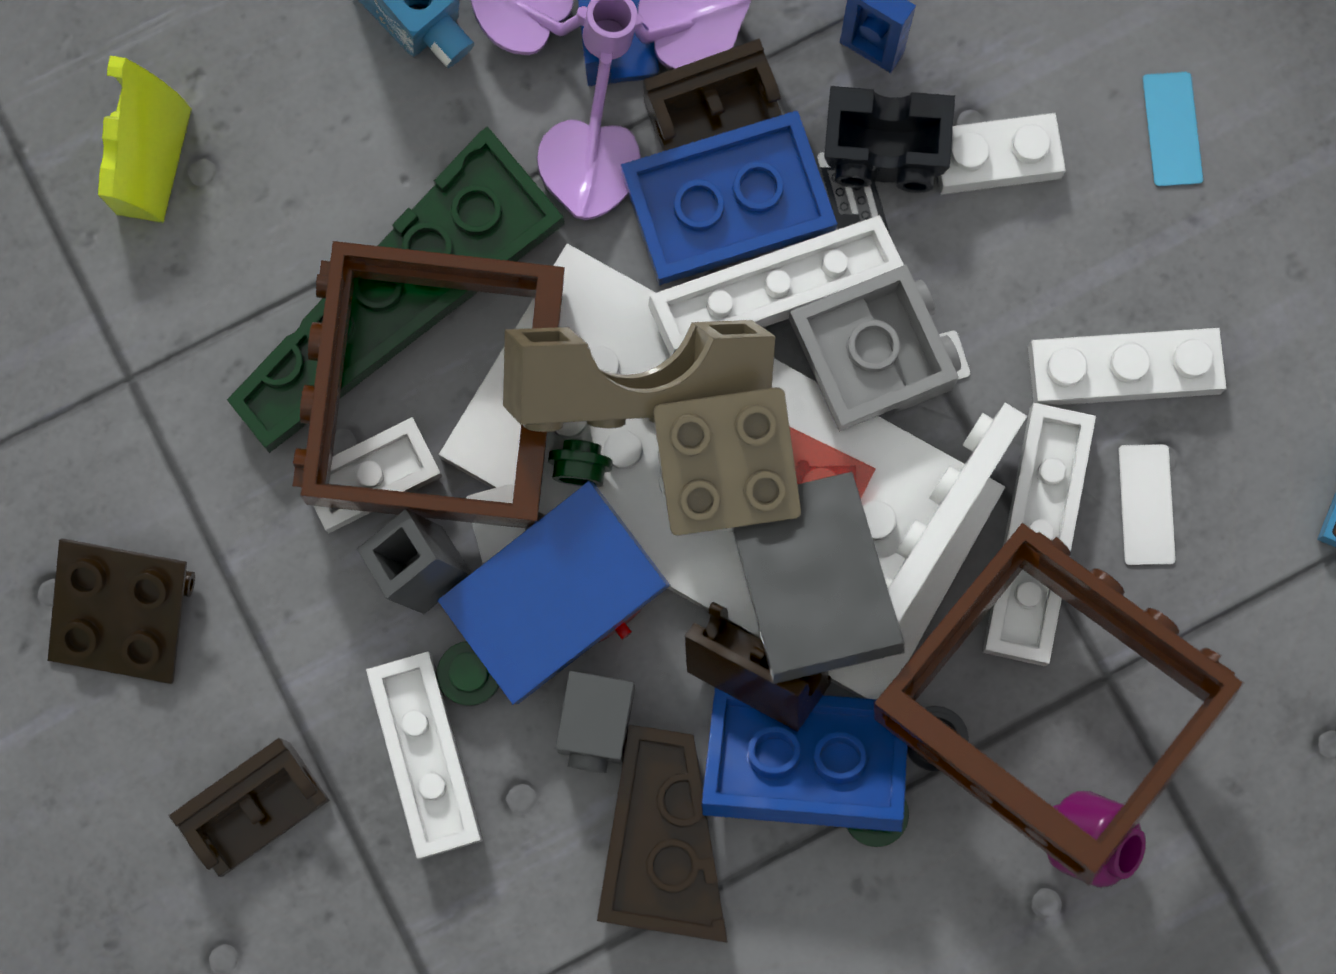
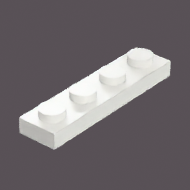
[648,215,904,356]
[884,402,1027,623]
[982,403,1096,666]

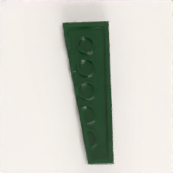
[227,126,565,453]

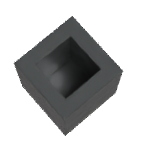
[357,509,471,614]
[555,671,635,773]

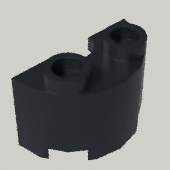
[824,86,955,193]

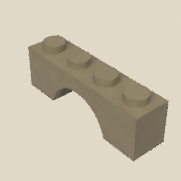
[503,320,775,432]

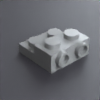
[789,264,961,432]

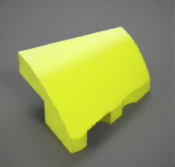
[98,56,192,223]

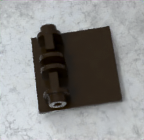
[47,538,195,684]

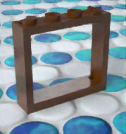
[292,241,565,529]
[874,523,1243,886]

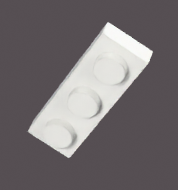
[1028,328,1227,406]
[366,651,483,859]

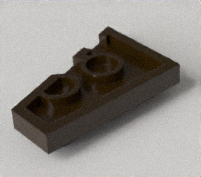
[597,724,728,943]

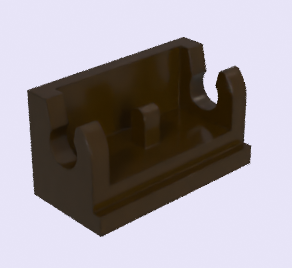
[643,38,782,151]
[685,602,831,732]
[168,738,330,877]

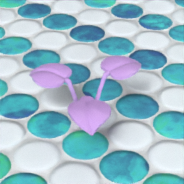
[470,0,751,220]

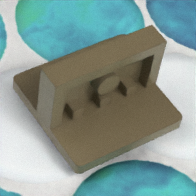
[653,387,801,536]

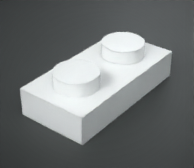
[938,113,1066,195]
[314,417,443,533]

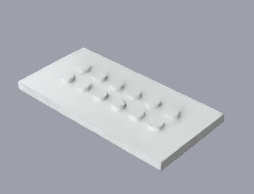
[439,244,1005,699]

